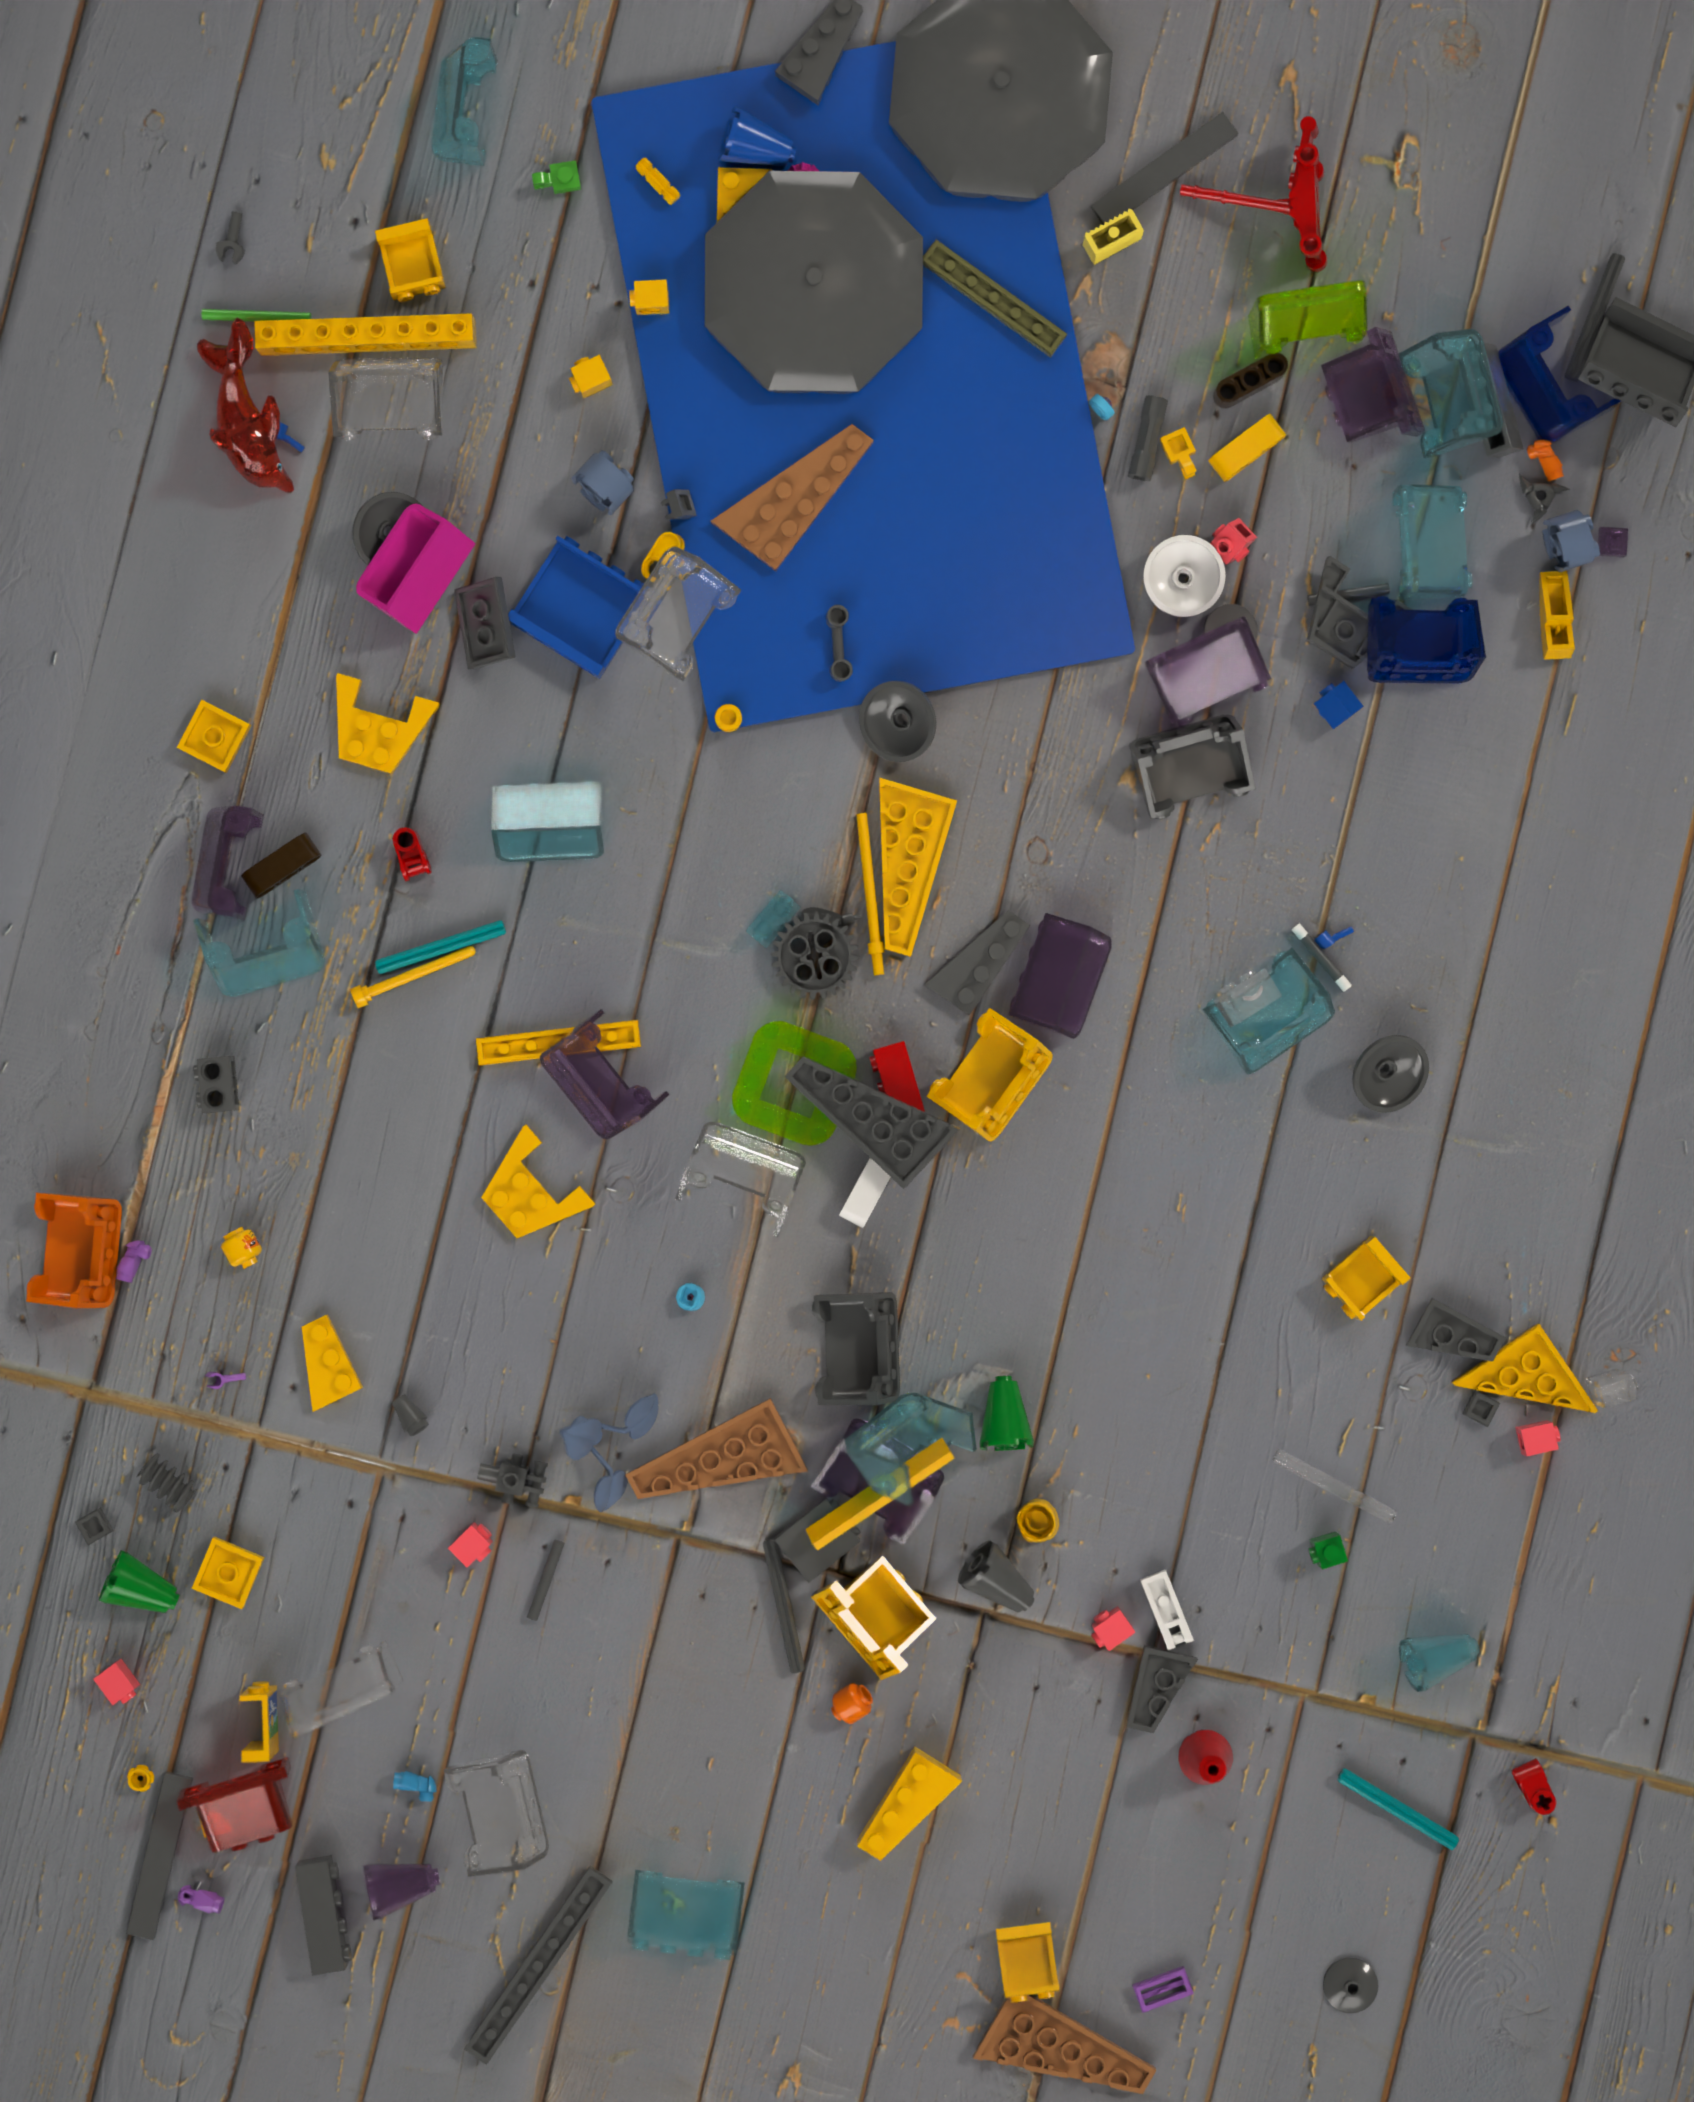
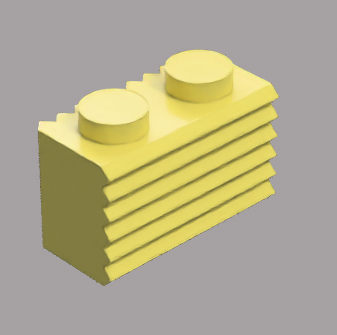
[1082,209,1144,265]

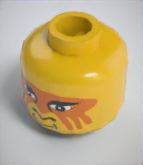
[221,1227,262,1269]

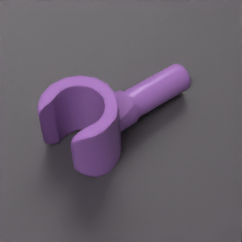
[205,1372,246,1389]

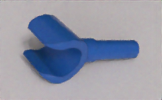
[271,421,305,453]
[1314,926,1354,949]

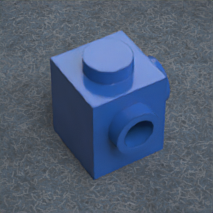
[1314,681,1364,729]

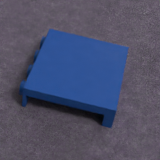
[508,536,651,679]

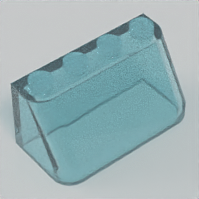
[491,782,604,862]

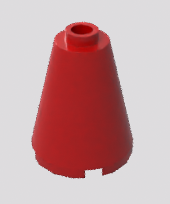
[1178,1729,1233,1785]

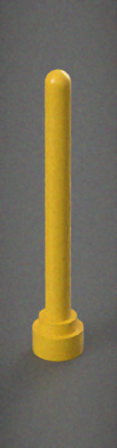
[350,946,476,1009]

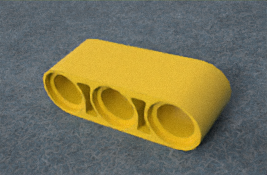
[1208,413,1286,482]

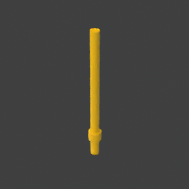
[856,813,885,976]

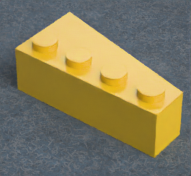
[857,1746,962,1861]

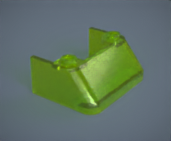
[1248,280,1368,358]

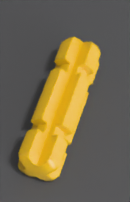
[636,158,680,205]

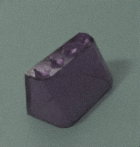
[1008,913,1112,1039]

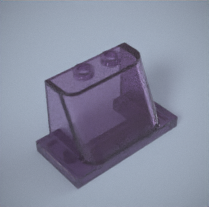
[1321,327,1426,443]

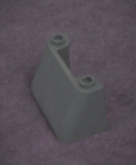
[1129,715,1256,819]
[812,1292,900,1405]

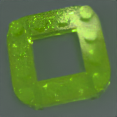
[732,1021,857,1146]

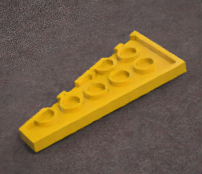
[879,777,957,957]

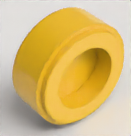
[715,704,742,732]

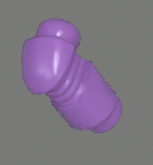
[116,1240,152,1283]
[178,1885,224,1914]

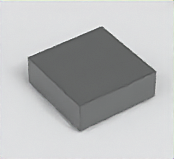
[1462,1390,1500,1427]
[75,1507,114,1545]

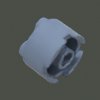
[572,450,634,515]
[1543,510,1600,572]

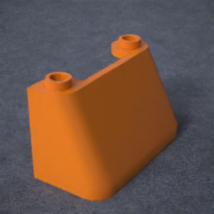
[26,1193,122,1308]

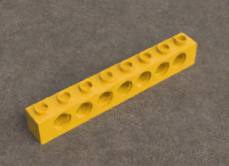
[254,313,477,356]

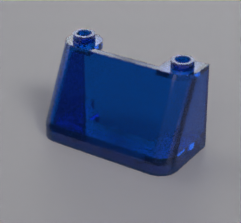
[1367,596,1486,684]

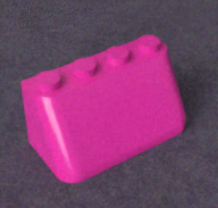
[356,504,476,634]

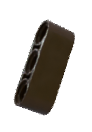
[1213,352,1288,408]
[241,832,322,899]

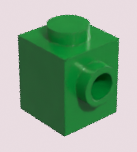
[1308,1531,1348,1570]

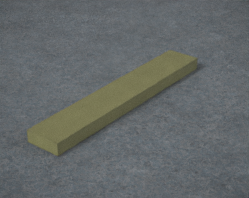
[923,239,1067,358]

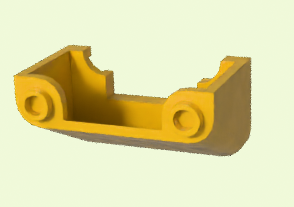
[926,1008,1053,1142]

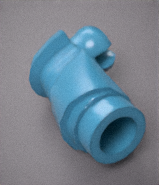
[393,1770,437,1802]

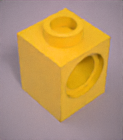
[629,280,669,315]

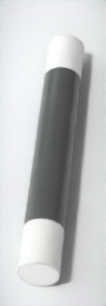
[1291,923,1352,992]

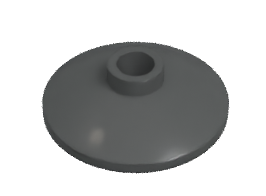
[1323,1958,1378,2013]

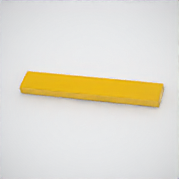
[476,1020,641,1066]
[805,1438,955,1550]

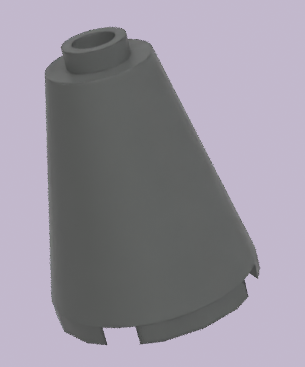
[958,1541,1034,1612]

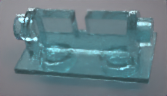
[746,890,801,948]

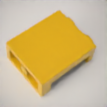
[375,218,446,302]
[1322,1236,1411,1321]
[996,1922,1060,2003]

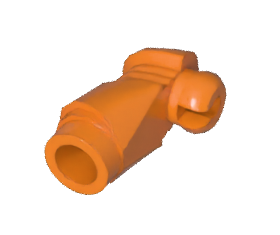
[1527,439,1564,482]

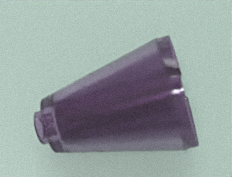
[363,1864,440,1921]

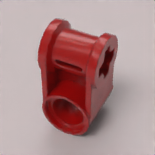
[393,827,432,882]
[1511,1758,1556,1815]

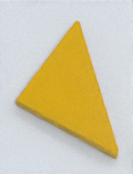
[1451,1323,1598,1413]

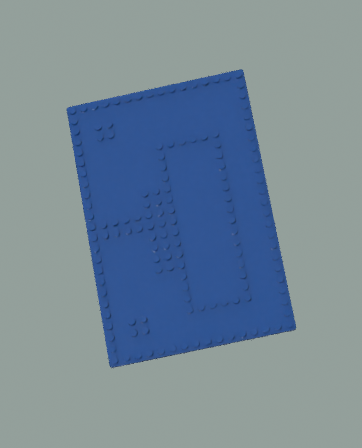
[591,41,1135,732]

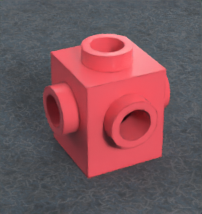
[1210,518,1257,565]

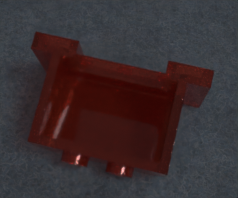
[177,1757,293,1852]

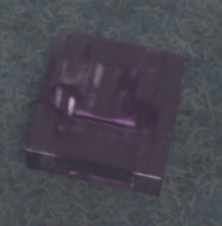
[1598,527,1628,557]

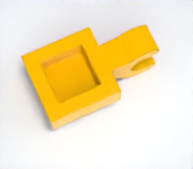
[1159,427,1197,480]

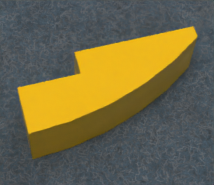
[1539,571,1575,660]

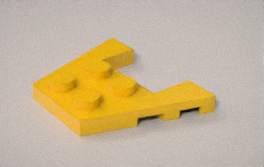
[336,673,440,774]
[481,1124,596,1238]

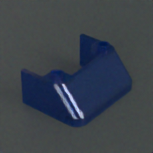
[1498,305,1621,444]

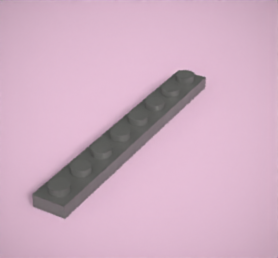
[464,1866,612,2065]

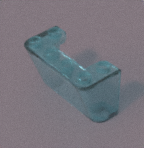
[627,1870,745,1960]

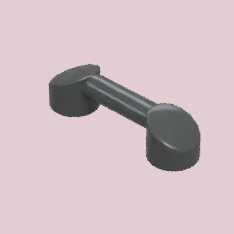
[825,605,853,682]

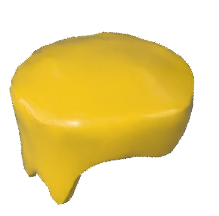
[1016,1498,1059,1543]

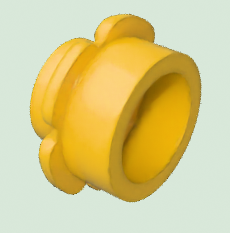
[127,1765,154,1792]

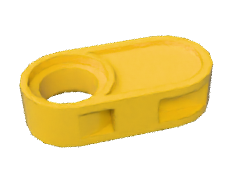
[641,532,685,582]

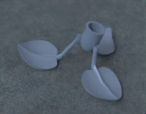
[560,1393,659,1512]

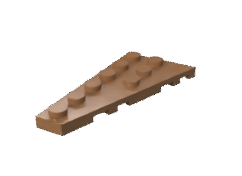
[711,424,874,571]
[972,1995,1156,2094]

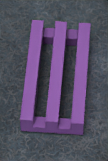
[1133,1966,1194,2013]

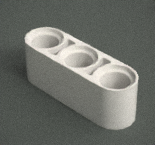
[839,1158,890,1228]

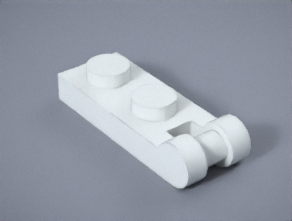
[1140,1570,1194,1651]

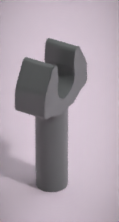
[215,211,245,264]

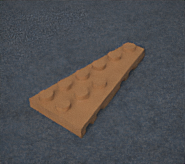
[625,1398,808,1499]

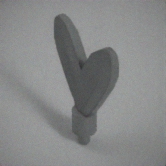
[802,907,862,948]

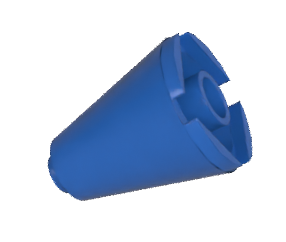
[719,106,797,167]

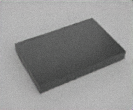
[454,577,516,669]

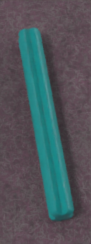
[375,920,506,974]
[1337,1768,1459,1850]

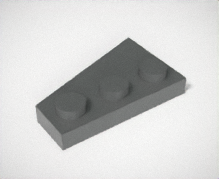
[1126,1645,1198,1733]

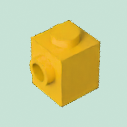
[569,354,613,398]

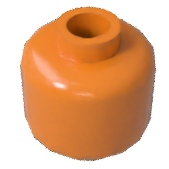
[831,1683,873,1724]

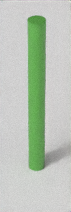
[202,309,311,322]

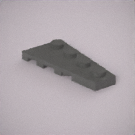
[775,0,863,106]

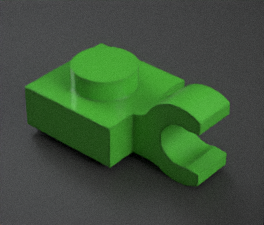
[532,160,581,194]

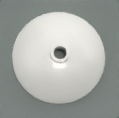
[1143,535,1226,617]

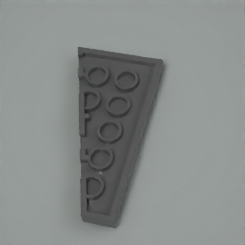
[785,1056,960,1189]

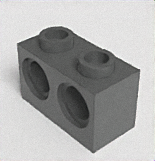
[193,1056,240,1114]

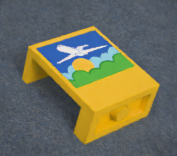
[240,1681,279,1762]

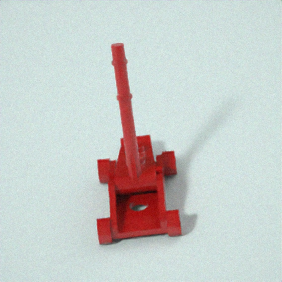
[1180,116,1328,272]

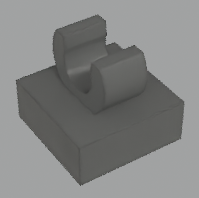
[661,489,697,520]

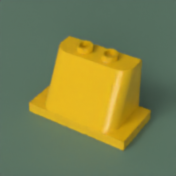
[811,1556,936,1680]

